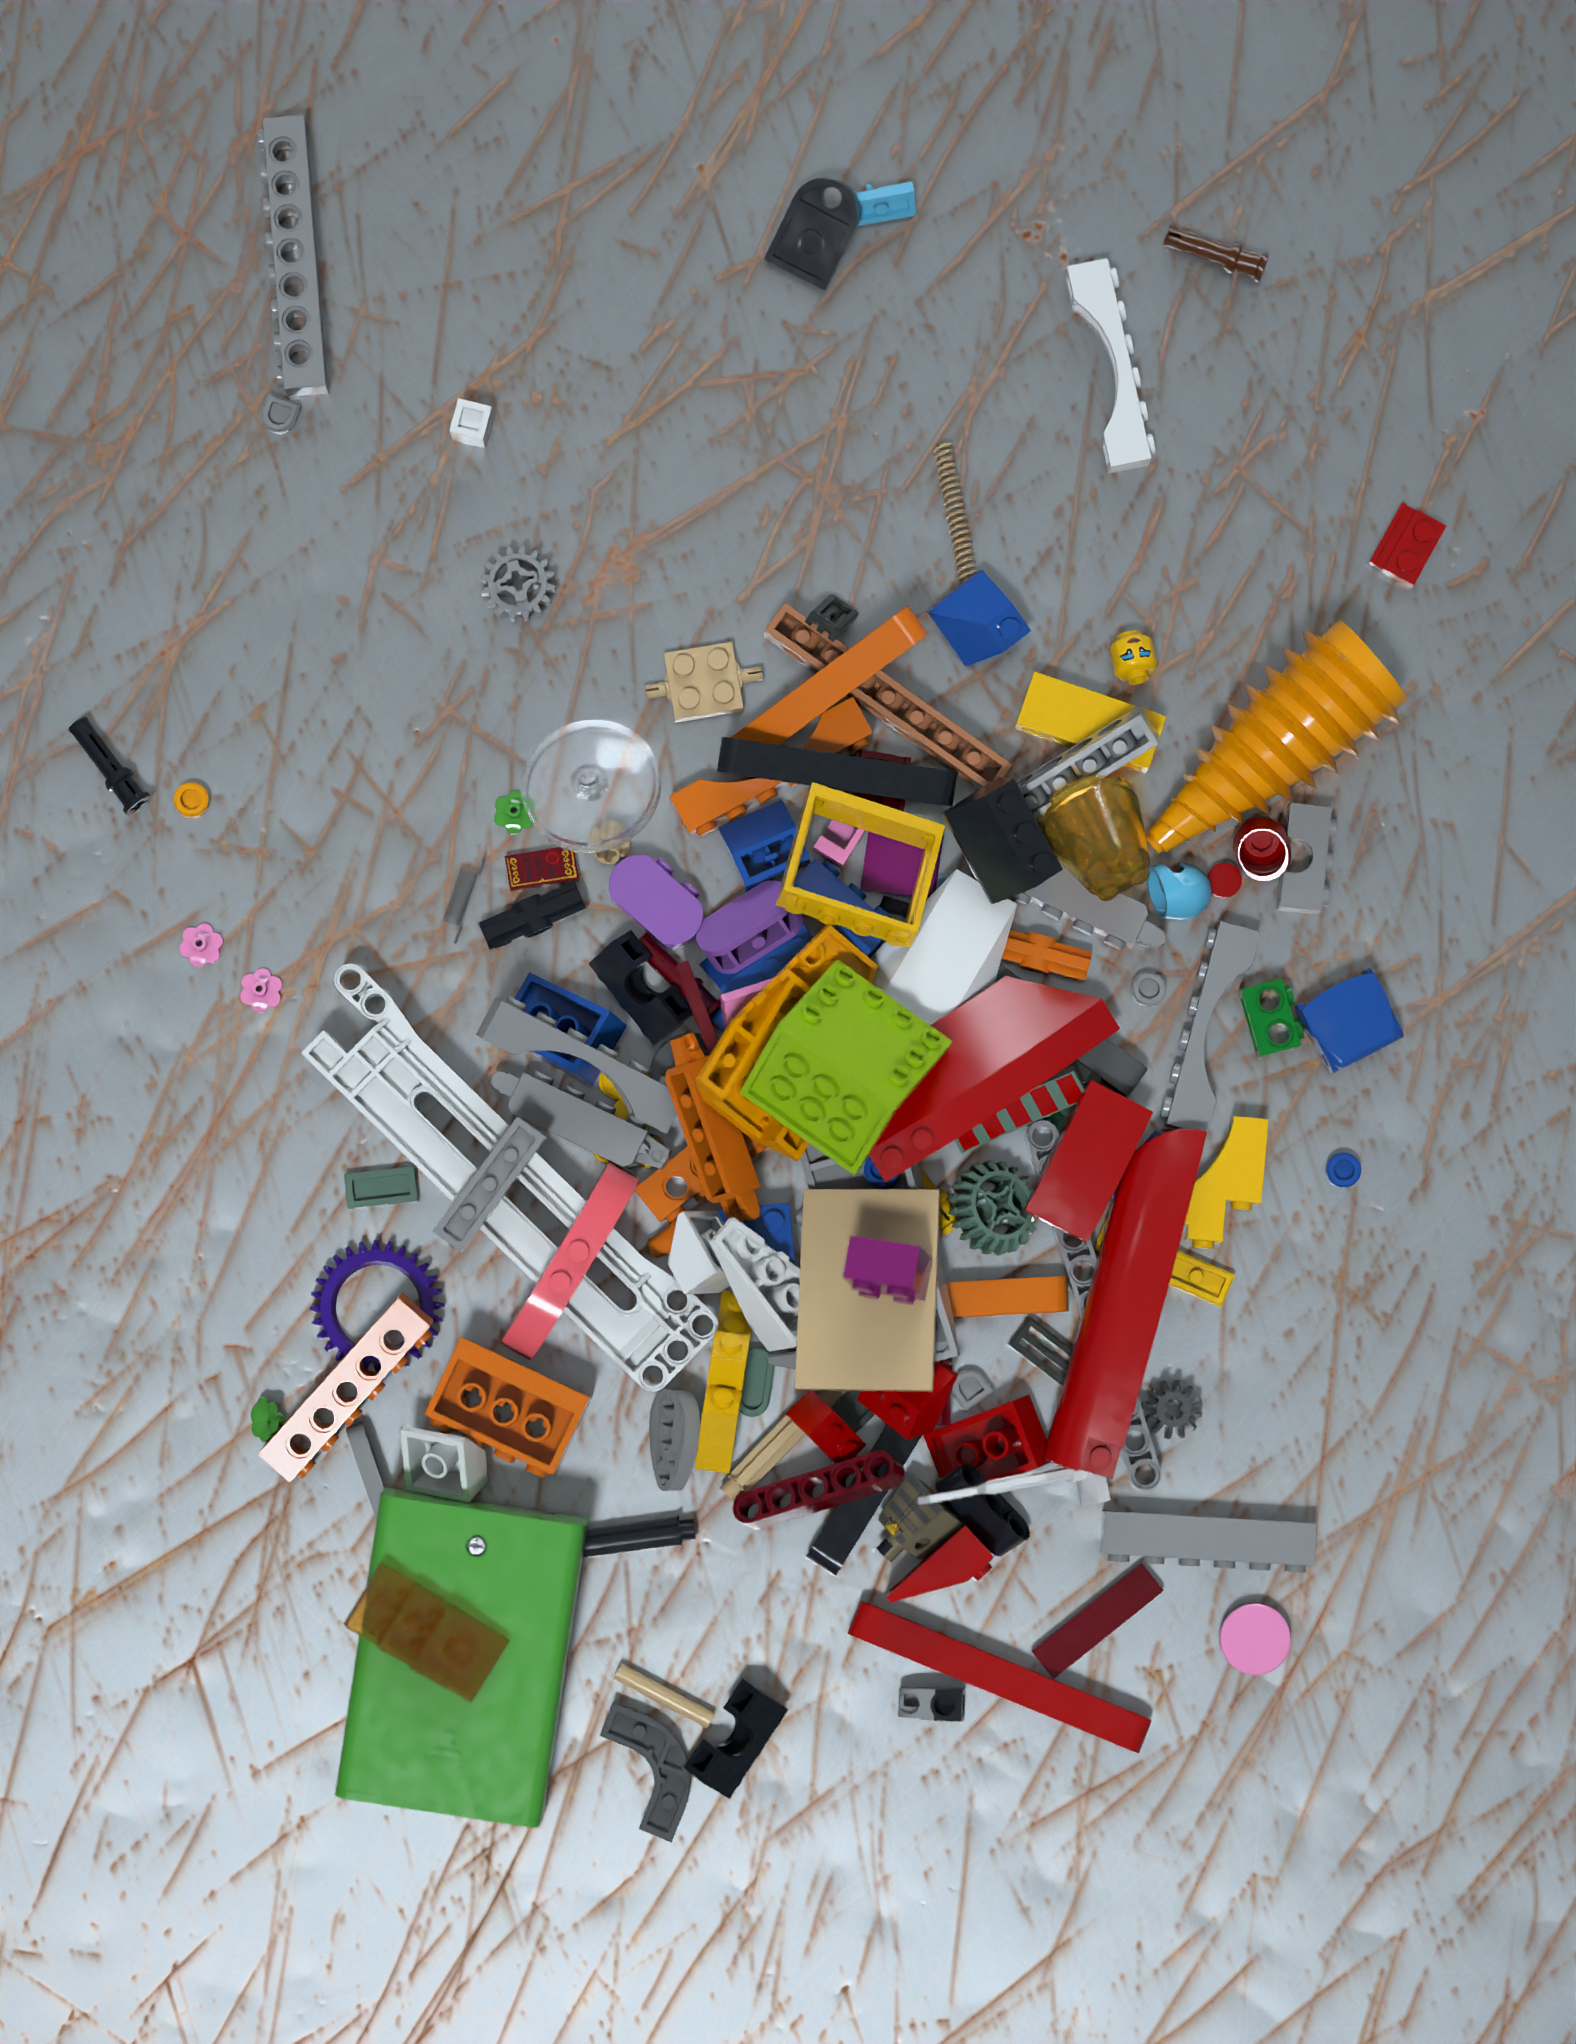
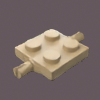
[644,642,763,723]

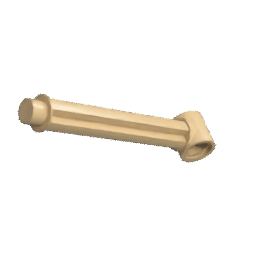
[720,1390,848,1501]

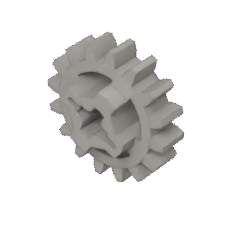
[480,546,556,622]

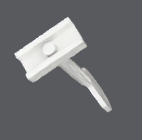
[917,1466,1111,1505]

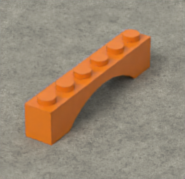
[669,697,873,838]

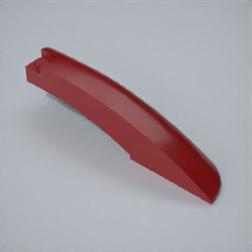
[1043,1128,1207,1479]

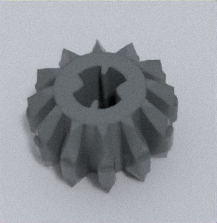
[1142,1380,1202,1439]

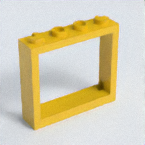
[775,782,945,948]

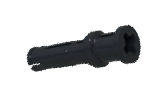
[68,717,151,815]

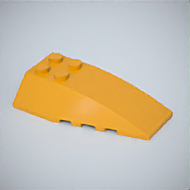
[695,925,879,1161]

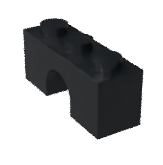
[589,930,693,1045]
[684,1678,789,1799]

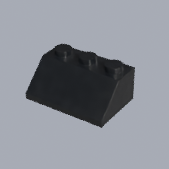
[941,777,1063,904]

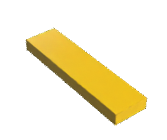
[1093,1219,1235,1308]

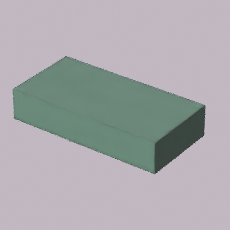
[344,1166,419,1210]

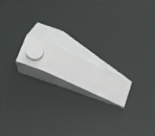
[710,1217,800,1351]

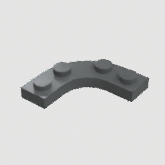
[600,1702,690,1843]

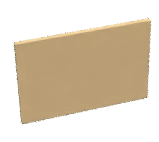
[795,1189,940,1391]

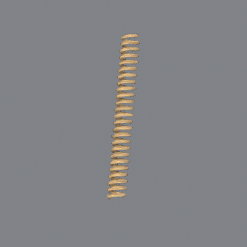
[933,442,977,586]

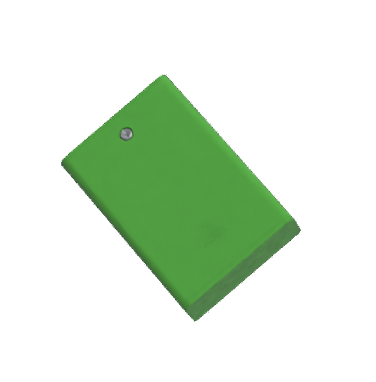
[335,1488,589,1828]

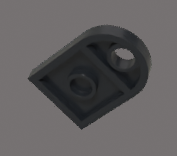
[764,177,861,291]

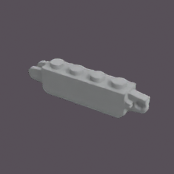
[1010,864,1167,951]
[490,1071,672,1170]

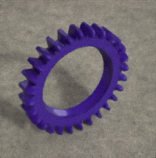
[310,1240,445,1372]

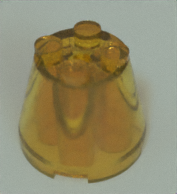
[1037,774,1150,901]

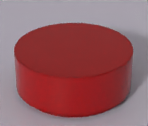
[1207,863,1242,899]

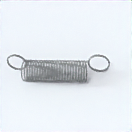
[443,857,485,944]

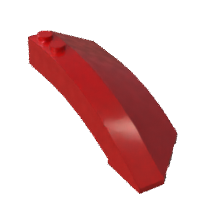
[869,976,1120,1182]

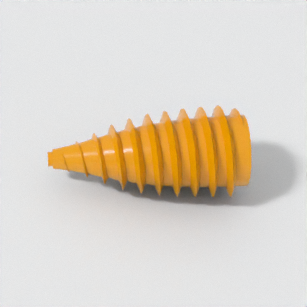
[1145,620,1407,854]

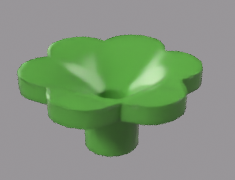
[494,790,536,835]
[250,1397,285,1442]

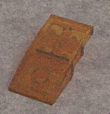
[343,1562,509,1703]

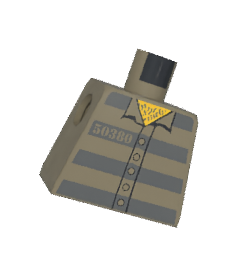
[876,1473,963,1562]

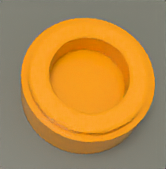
[174,782,210,818]

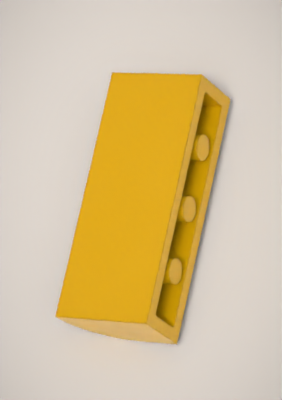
[1015,671,1167,773]

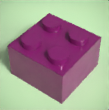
[843,1235,933,1305]

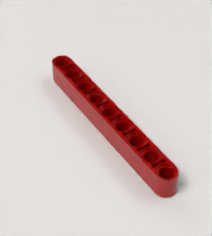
[847,1600,1152,1753]

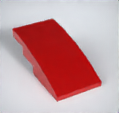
[1024,1080,1153,1243]

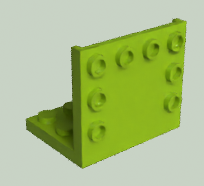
[739,959,953,1176]

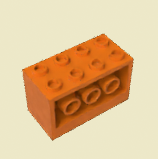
[424,1337,592,1478]

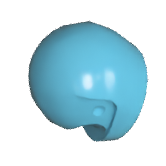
[1147,863,1211,920]

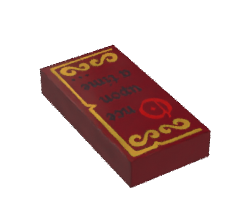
[505,845,579,892]

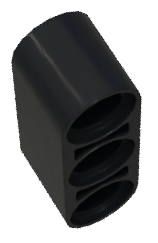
[935,1463,1030,1557]

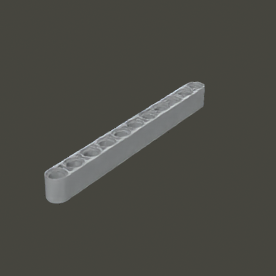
[1025,1120,1161,1491]

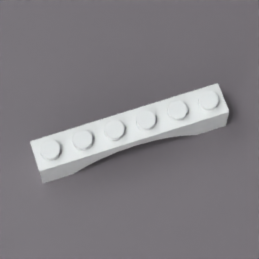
[1065,258,1156,474]

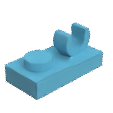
[851,182,917,226]

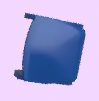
[1294,968,1404,1074]

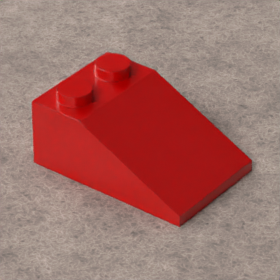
[923,1395,1051,1481]
[884,1524,994,1603]

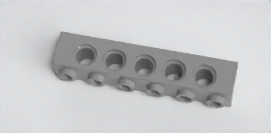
[1016,705,1159,819]

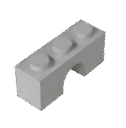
[1276,803,1337,915]

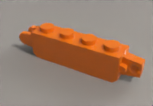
[664,1033,761,1222]

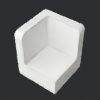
[449,398,494,449]

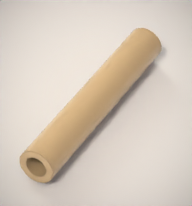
[613,1663,715,1729]

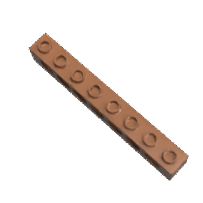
[764,603,1012,790]

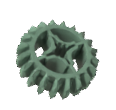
[947,1160,1038,1256]

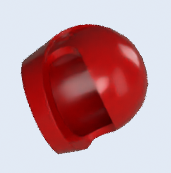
[1232,816,1291,881]

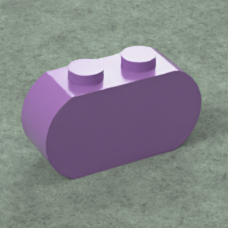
[609,855,703,949]
[696,880,804,974]

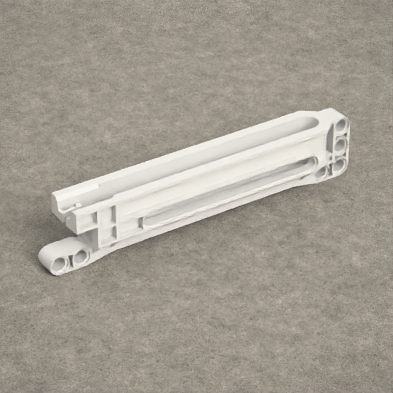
[301,964,718,1392]

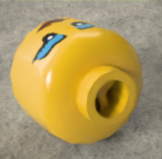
[1109,630,1158,685]

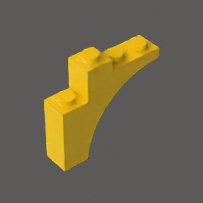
[1184,1116,1269,1249]
[695,1290,752,1474]

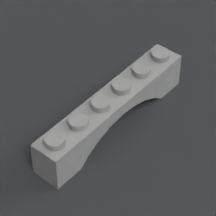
[1160,921,1261,1135]
[476,996,677,1134]

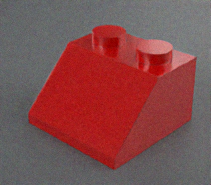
[857,1361,958,1440]

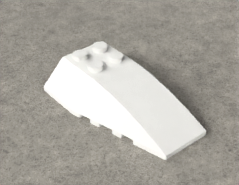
[870,869,1017,1025]

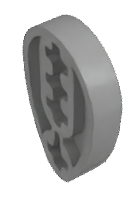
[649,1388,700,1491]

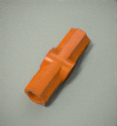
[1002,929,1092,982]

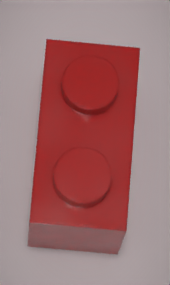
[786,1390,866,1464]

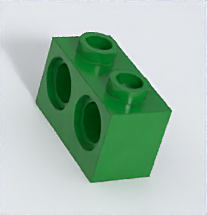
[1238,978,1304,1059]

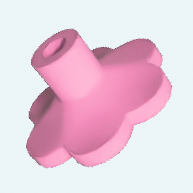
[179,923,223,967]
[240,968,282,1013]

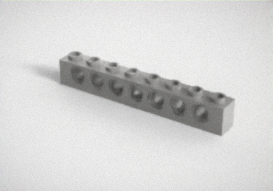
[258,115,329,397]

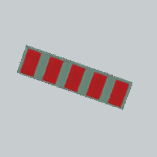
[955,1065,1085,1153]

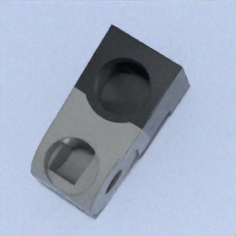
[898,1687,966,1722]

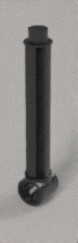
[583,1515,696,1558]

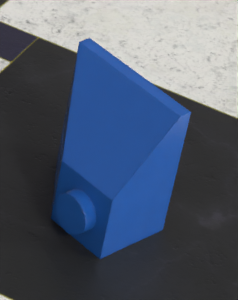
[926,570,1031,667]

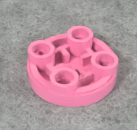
[1219,1603,1291,1675]

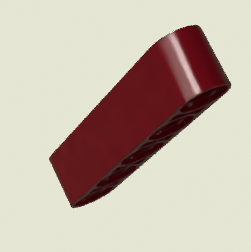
[732,1451,905,1530]

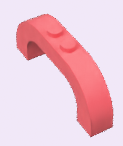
[500,1160,639,1360]

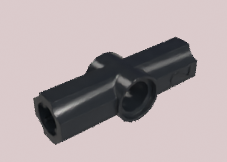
[478,881,587,951]

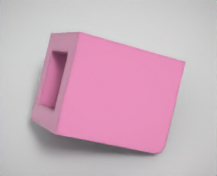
[813,820,865,869]

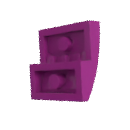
[860,831,944,900]

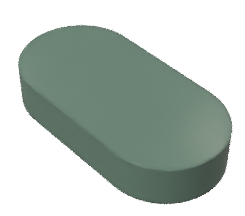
[739,1347,775,1417]

